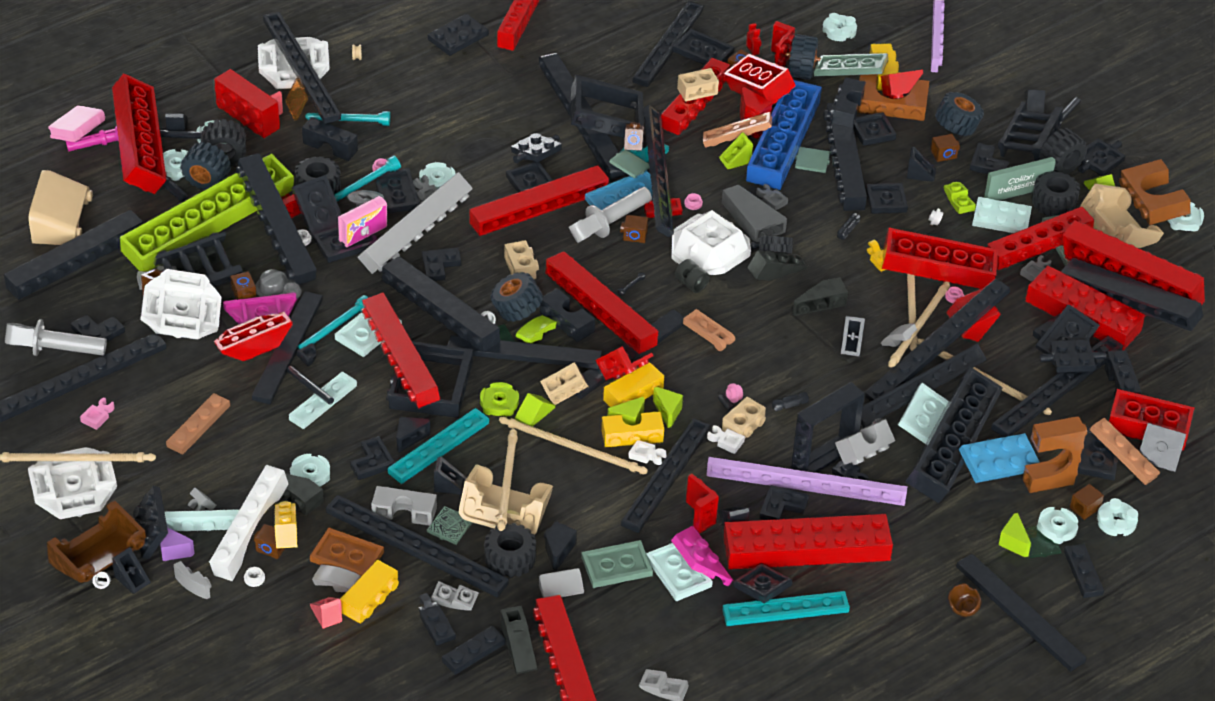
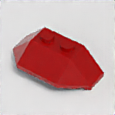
[214,312,292,361]

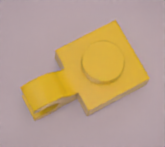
[867,240,886,272]

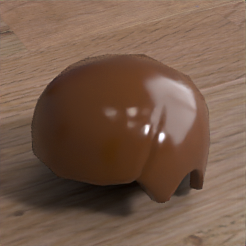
[948,583,982,617]

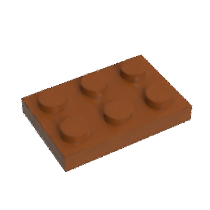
[310,528,384,576]

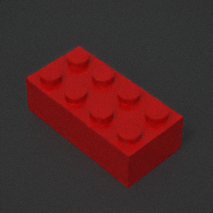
[723,54,796,105]
[214,69,280,138]
[1109,389,1194,450]

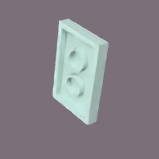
[972,197,1032,233]
[335,313,402,357]
[898,383,948,444]
[646,543,713,601]

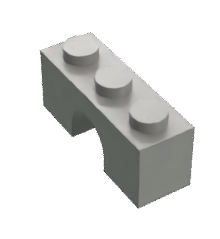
[835,419,895,465]
[372,486,437,526]

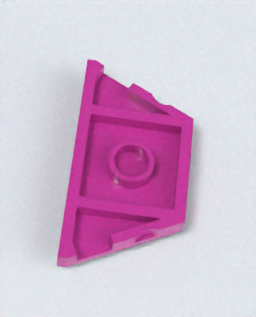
[223,293,297,324]
[671,526,733,586]

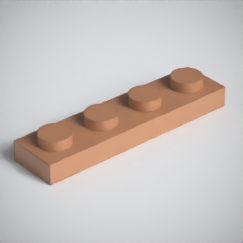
[703,112,772,148]
[166,393,230,455]
[1090,418,1160,485]

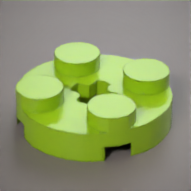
[480,382,519,417]

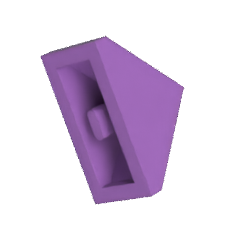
[160,527,194,561]

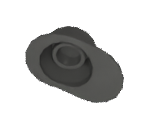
[255,269,298,297]

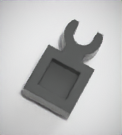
[413,175,437,202]
[756,184,788,210]
[1020,255,1051,281]

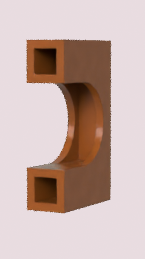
[857,74,929,121]
[1119,159,1191,225]
[1022,416,1087,493]

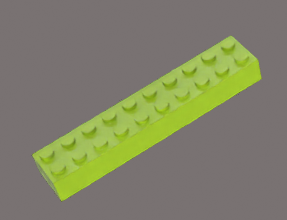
[120,154,294,272]

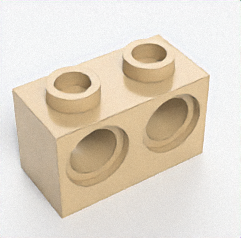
[677,68,719,101]
[504,240,539,279]
[540,362,588,405]
[722,397,766,438]

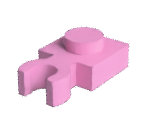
[80,398,115,430]

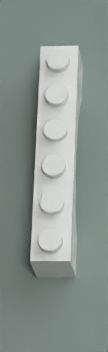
[209,465,288,581]

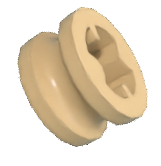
[352,45,362,60]

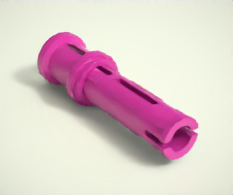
[66,126,119,152]

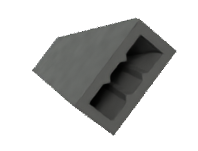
[722,185,787,243]

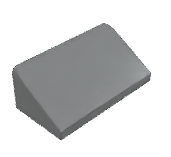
[539,568,584,598]

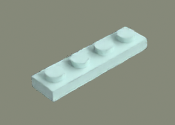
[289,372,357,429]
[165,510,239,531]

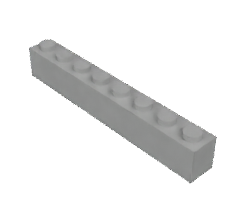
[358,172,473,274]

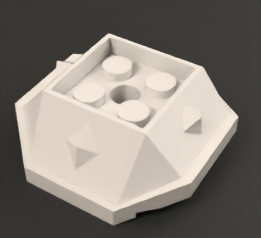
[258,37,329,91]
[672,210,751,275]
[141,269,221,340]
[28,447,117,519]

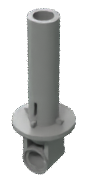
[568,187,652,243]
[5,319,107,356]

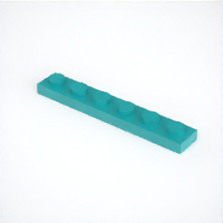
[388,408,489,484]
[723,591,850,626]

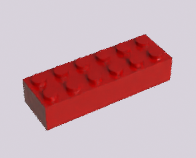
[882,228,998,289]
[1026,266,1145,351]

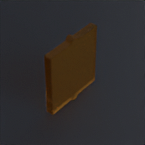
[285,78,308,120]

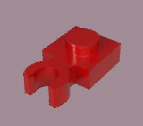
[746,23,762,55]

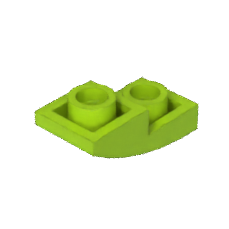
[944,182,976,214]
[516,315,557,344]

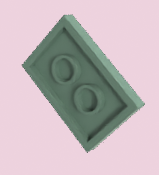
[581,540,653,588]

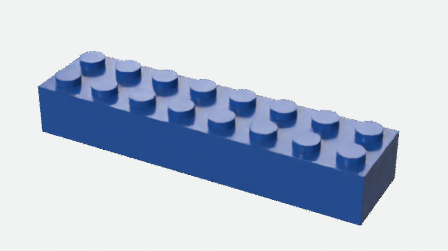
[746,80,822,190]

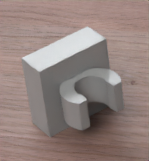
[188,488,217,511]

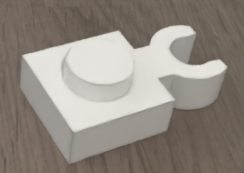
[707,426,745,454]
[629,440,667,465]

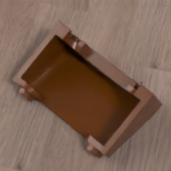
[47,500,146,583]

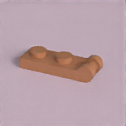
[683,309,735,351]

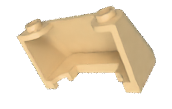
[29,170,93,245]
[1080,184,1164,248]
[459,465,553,535]

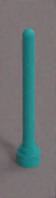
[305,111,390,126]
[334,155,401,201]
[298,295,368,350]

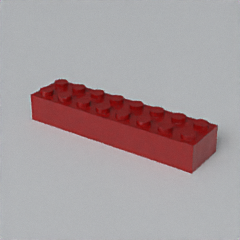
[112,73,167,194]
[1063,220,1205,305]
[723,514,893,569]

